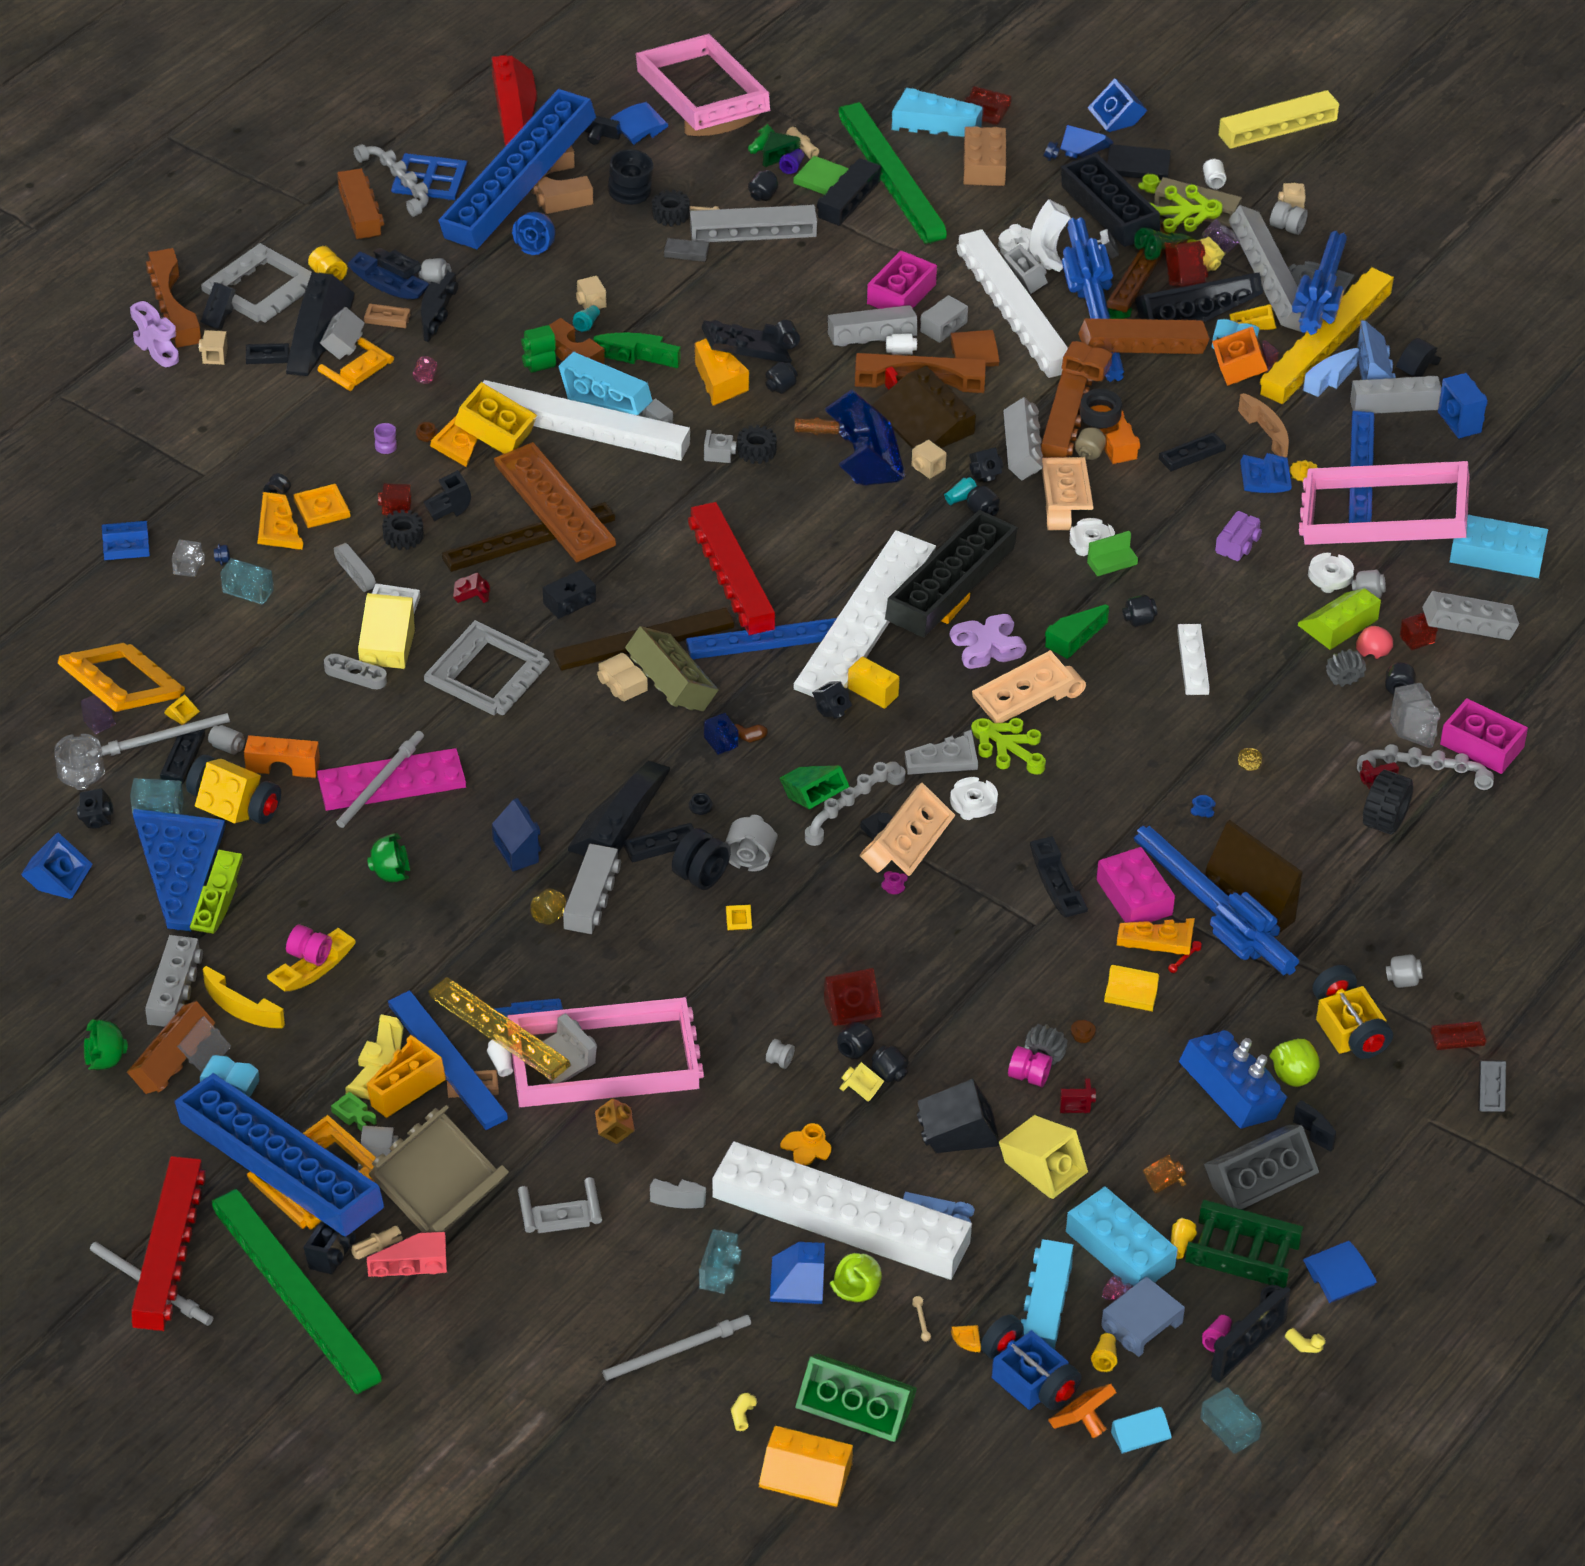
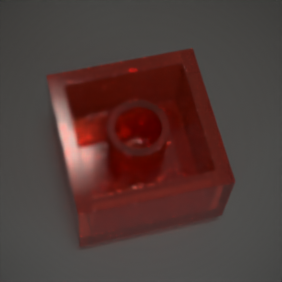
[1165,239,1208,287]

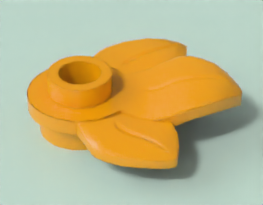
[780,1123,831,1166]

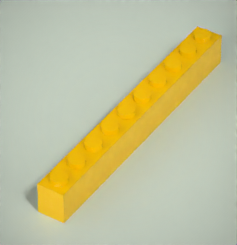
[1260,268,1394,405]

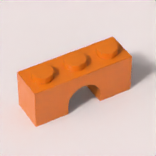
[1090,405,1140,464]
[244,735,320,778]

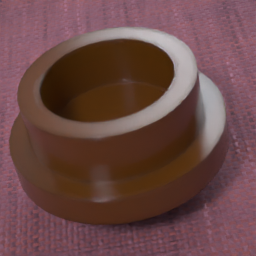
[416,422,438,442]
[1071,1020,1096,1043]

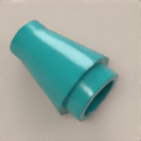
[573,305,600,332]
[944,477,977,505]

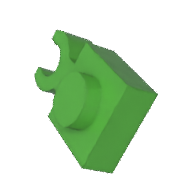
[331,1092,376,1131]

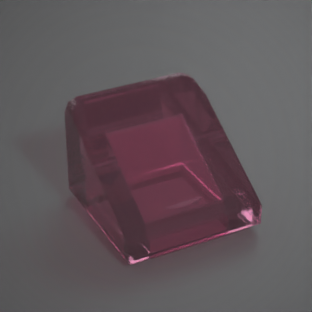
[1262,340,1279,373]

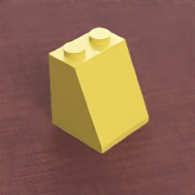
[358,593,415,669]
[999,1115,1088,1199]

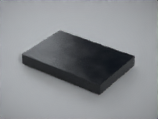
[1107,144,1171,180]

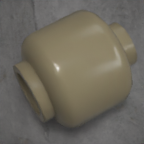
[1074,427,1107,460]

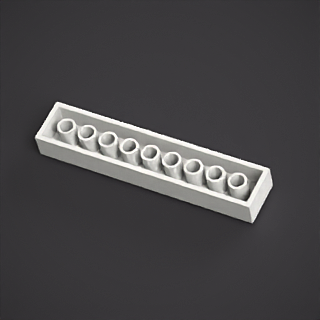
[713,1141,972,1280]

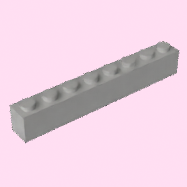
[1228,205,1301,332]

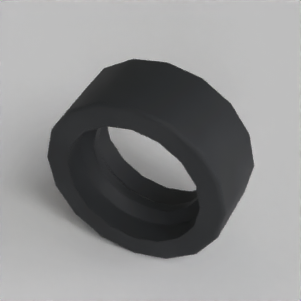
[1080,389,1122,428]

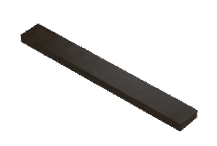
[442,502,615,572]
[553,607,734,671]

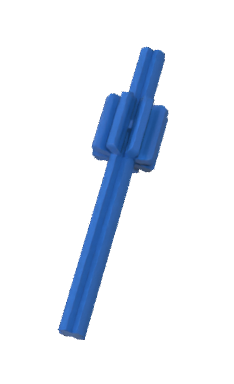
[1062,217,1124,382]
[1292,230,1347,335]
[1134,826,1299,976]

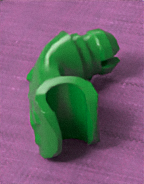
[748,124,775,154]

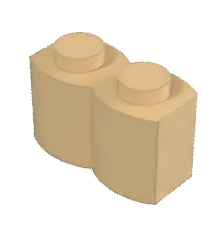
[597,653,648,701]

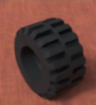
[1363,769,1413,835]

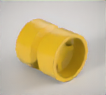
[308,246,347,281]

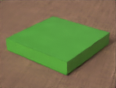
[794,156,849,195]

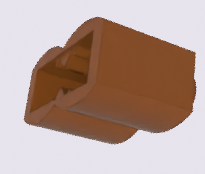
[1062,341,1112,381]

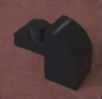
[1396,338,1442,377]
[423,470,471,521]

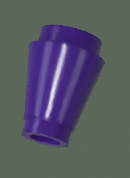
[779,149,804,174]

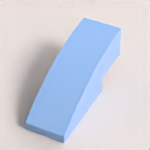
[1303,348,1360,397]

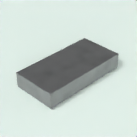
[664,238,709,261]

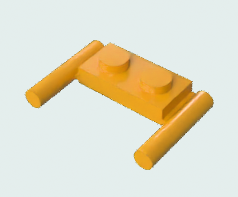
[318,337,394,391]

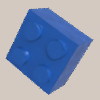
[1438,373,1487,439]

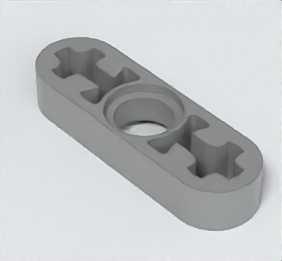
[334,543,376,592]
[324,654,387,689]

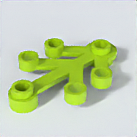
[1150,185,1223,233]
[971,718,1046,774]

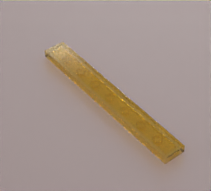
[428,977,571,1081]

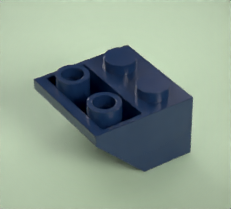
[492,798,541,872]

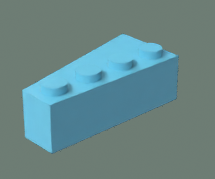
[892,88,983,137]
[559,352,653,415]
[1021,1239,1073,1350]

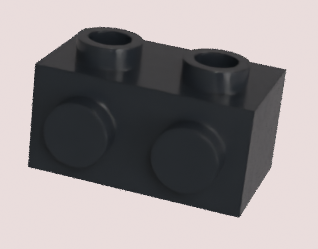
[304,1221,356,1274]

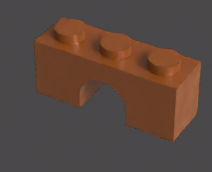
[549,318,604,364]

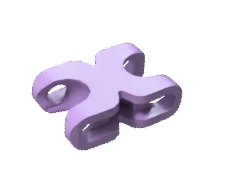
[130,301,179,367]
[950,614,1026,669]

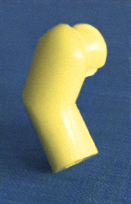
[1285,1328,1325,1353]
[731,1393,757,1431]

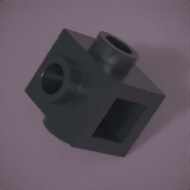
[969,447,1003,482]
[812,681,853,719]
[77,788,114,829]

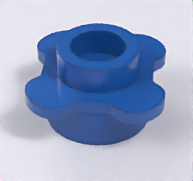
[1191,795,1216,818]

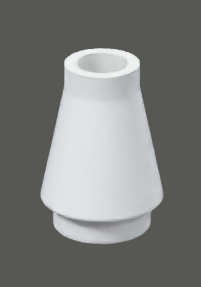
[487,1038,513,1077]

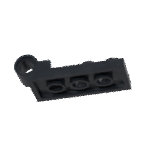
[701,320,800,363]
[1211,1285,1291,1383]

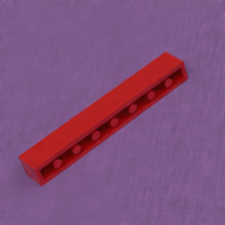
[688,502,775,635]
[131,1156,206,1331]

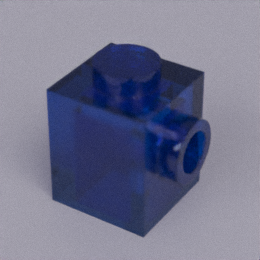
[704,713,738,755]

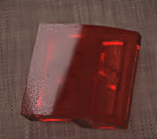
[964,86,1012,124]

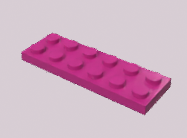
[317,748,466,811]

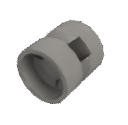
[1270,200,1308,235]

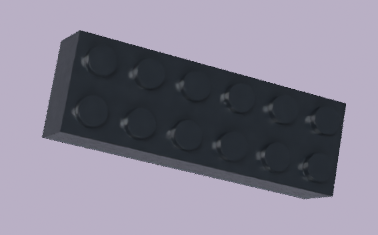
[1061,153,1160,247]

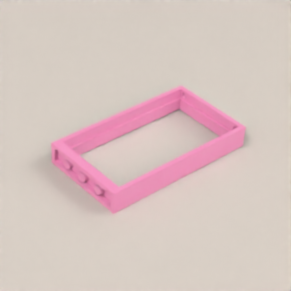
[636,34,770,130]
[1299,461,1470,545]
[508,997,704,1107]

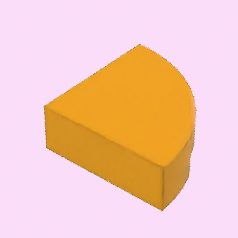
[951,1325,981,1352]

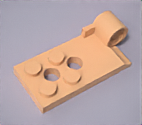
[1042,457,1093,530]
[972,650,1086,723]
[860,783,955,876]

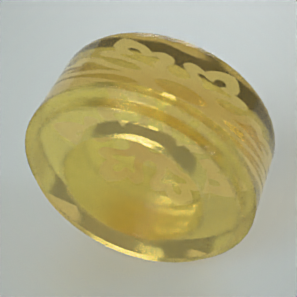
[1238,748,1262,771]

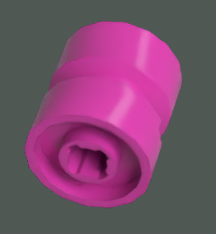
[286,924,332,966]
[1008,1046,1052,1087]

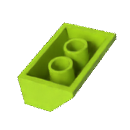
[1298,588,1381,650]

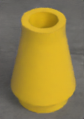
[1171,1219,1197,1259]
[1091,1333,1117,1372]

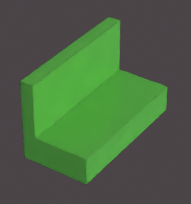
[1087,531,1138,577]

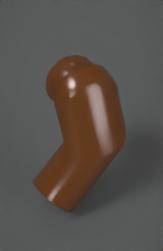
[731,724,768,743]

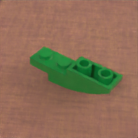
[594,333,680,368]

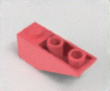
[367,1232,447,1277]

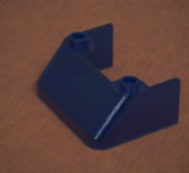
[825,389,906,485]

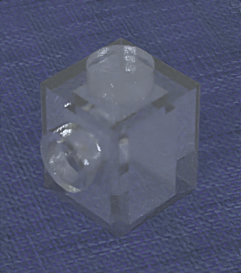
[172,539,205,577]

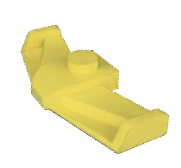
[345,1015,404,1100]

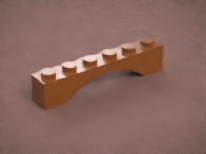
[146,248,201,348]
[855,353,986,393]

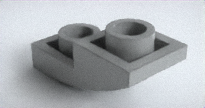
[650,1178,706,1208]

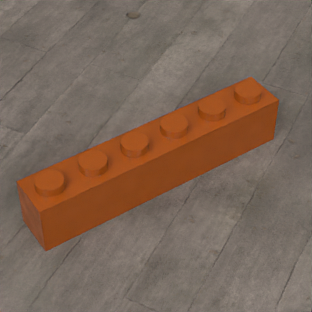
[1078,318,1210,354]
[1041,370,1093,458]

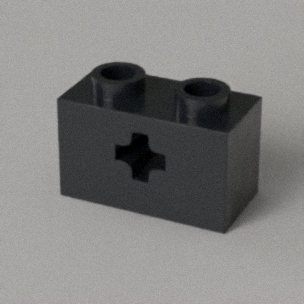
[543,569,596,619]

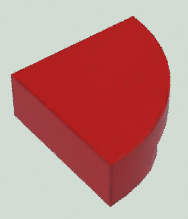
[885,366,898,390]

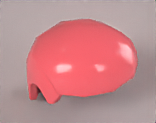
[1356,626,1393,659]

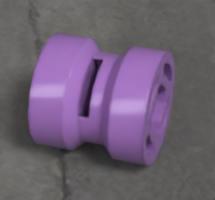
[374,423,397,454]

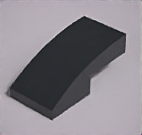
[1293,1100,1336,1152]

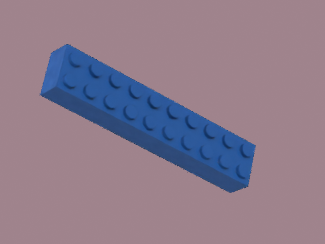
[438,89,596,249]
[175,1073,384,1237]

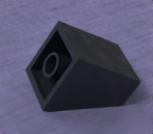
[917,1079,1000,1153]

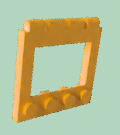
[58,643,185,712]
[247,1115,376,1229]

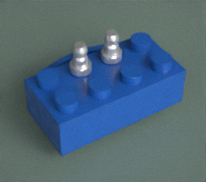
[1179,1030,1287,1129]

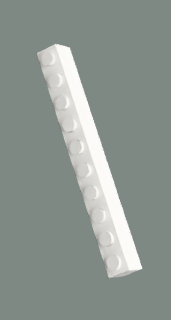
[957,229,1068,378]
[483,380,690,461]

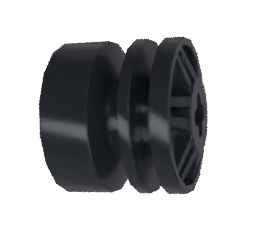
[608,149,653,205]

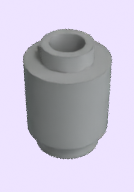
[208,725,245,755]

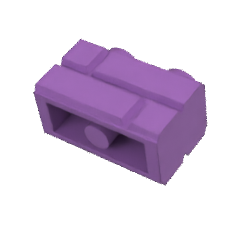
[1215,511,1262,561]

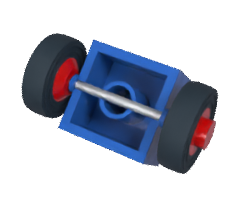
[981,1314,1082,1410]

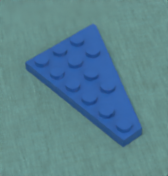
[133,809,226,931]

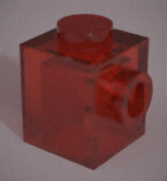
[378,483,411,515]
[1400,613,1438,651]

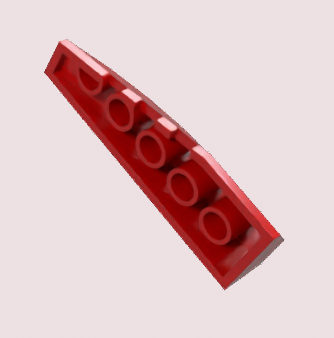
[492,55,537,146]

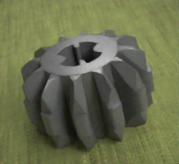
[1326,649,1366,687]
[1024,1024,1068,1065]

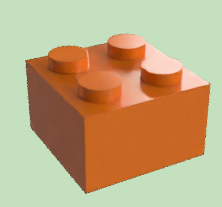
[1212,326,1268,386]

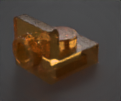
[1142,1155,1187,1194]

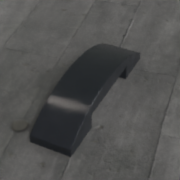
[1030,836,1088,917]

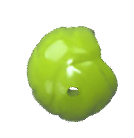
[1269,1039,1320,1087]
[830,1253,882,1302]

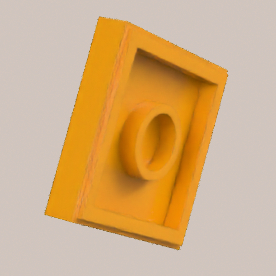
[293,484,350,528]

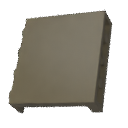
[368,1105,509,1233]

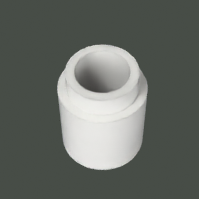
[1203,159,1226,189]
[886,334,917,355]

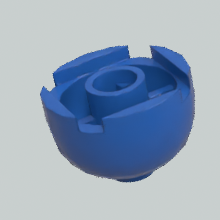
[512,212,555,255]

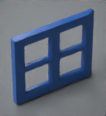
[391,154,467,200]

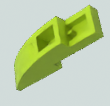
[190,850,243,934]

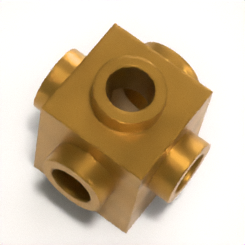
[595,1098,634,1144]

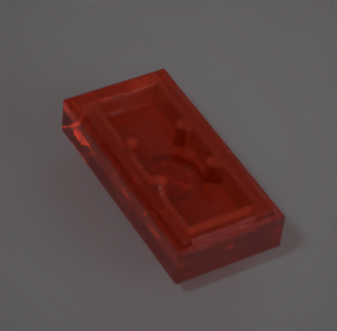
[1431,1021,1486,1050]

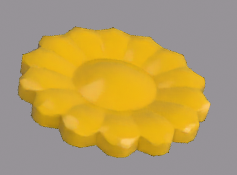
[1289,460,1318,482]

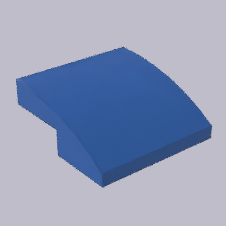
[610,102,668,145]
[1240,453,1292,493]
[102,521,150,560]
[1303,1241,1377,1303]

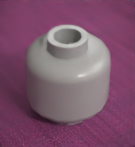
[418,258,452,283]
[1352,570,1386,598]
[1386,954,1423,988]

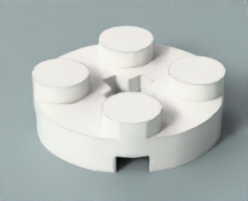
[998,224,1032,255]
[1070,518,1115,556]
[1308,553,1354,593]
[950,777,998,820]

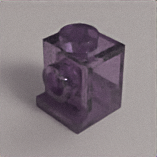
[1202,219,1239,256]
[81,695,115,734]

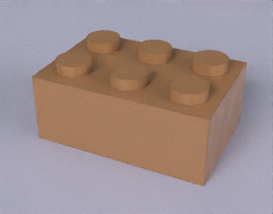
[964,126,1006,186]

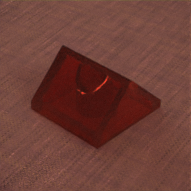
[824,968,882,1026]

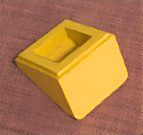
[164,694,200,725]
[726,905,752,930]

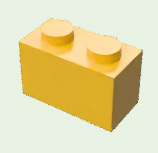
[848,656,899,709]

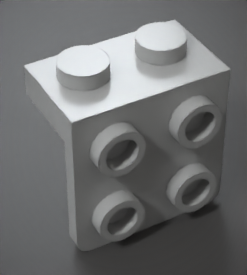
[527,1013,597,1084]

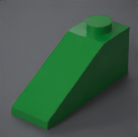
[1045,604,1109,659]

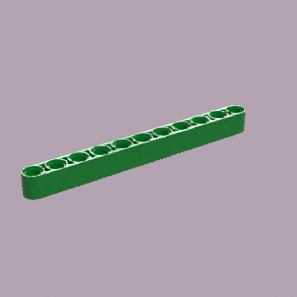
[839,102,947,244]
[212,1189,382,1395]

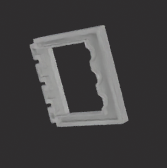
[201,243,312,322]
[424,620,550,715]

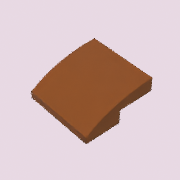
[950,330,999,367]

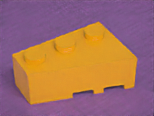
[695,339,749,406]
[367,1035,446,1118]

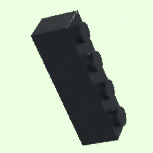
[817,158,881,226]

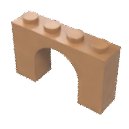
[531,146,593,214]

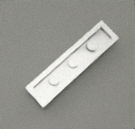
[1177,624,1209,695]

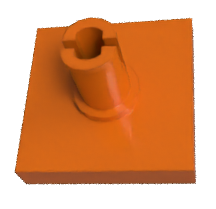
[1048,1384,1117,1438]

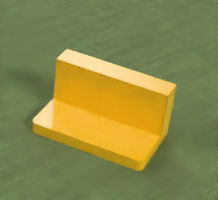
[1104,965,1159,1011]

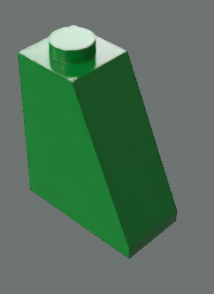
[779,765,850,809]

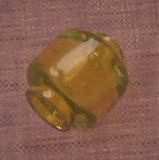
[531,889,566,925]

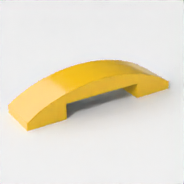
[267,928,355,991]
[203,966,285,1028]

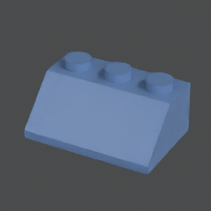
[1357,320,1396,380]

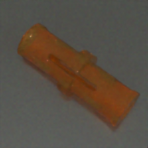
[795,417,839,435]

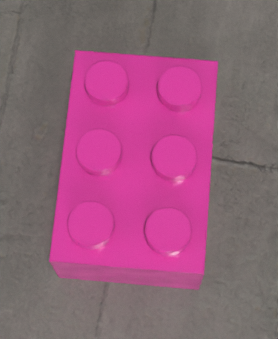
[867,251,937,309]
[1440,698,1528,774]
[1097,847,1175,923]

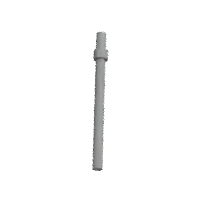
[90,713,230,758]
[336,731,424,828]
[90,1242,213,1326]
[603,1315,751,1381]

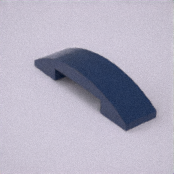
[348,252,430,299]

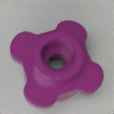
[881,871,908,894]

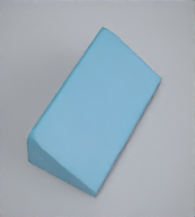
[1111,1407,1172,1453]

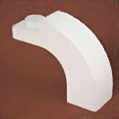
[1029,199,1071,272]

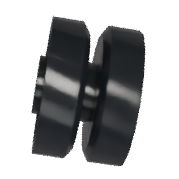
[672,828,731,890]

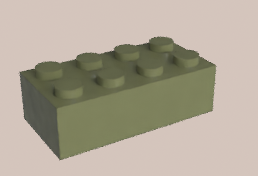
[625,626,719,712]

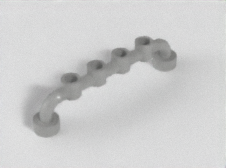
[354,144,428,217]
[1357,744,1494,790]
[805,761,905,846]

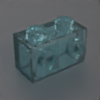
[220,558,273,604]
[130,778,183,815]
[699,1229,742,1294]
[1200,1387,1262,1454]

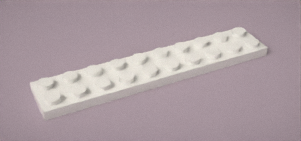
[794,530,936,697]

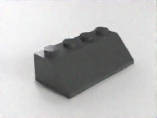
[1204,1125,1319,1209]

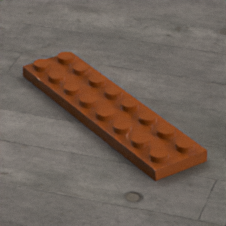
[494,442,616,562]

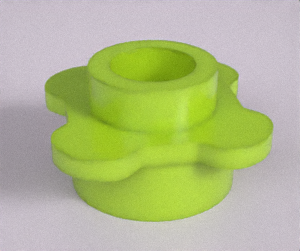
[1138,174,1161,193]

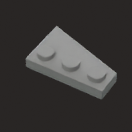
[905,730,978,774]

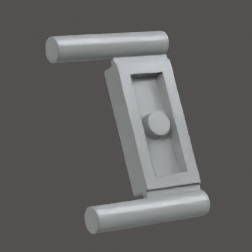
[518,1177,602,1233]

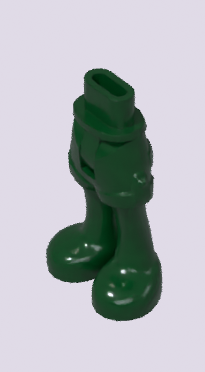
[1134,228,1197,260]

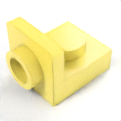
[839,1062,884,1101]

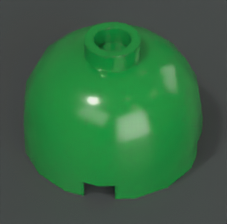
[368,833,410,883]
[84,1019,127,1070]

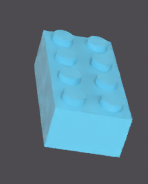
[1450,515,1548,578]
[1066,1187,1177,1288]

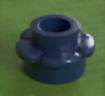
[1043,141,1060,161]
[214,543,230,566]

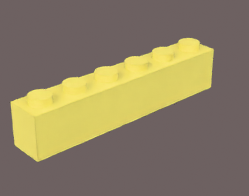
[1219,90,1339,149]

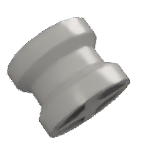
[766,1039,795,1069]

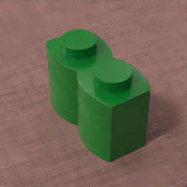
[521,325,556,373]

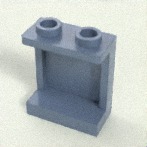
[1101,1276,1185,1357]

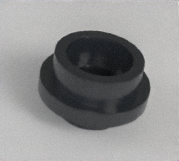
[689,793,713,815]

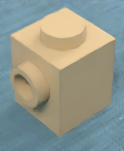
[1278,183,1305,209]
[576,276,606,309]
[199,330,228,365]
[912,440,947,479]

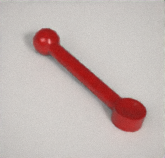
[1168,941,1202,973]

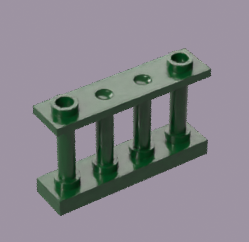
[1185,1200,1304,1288]

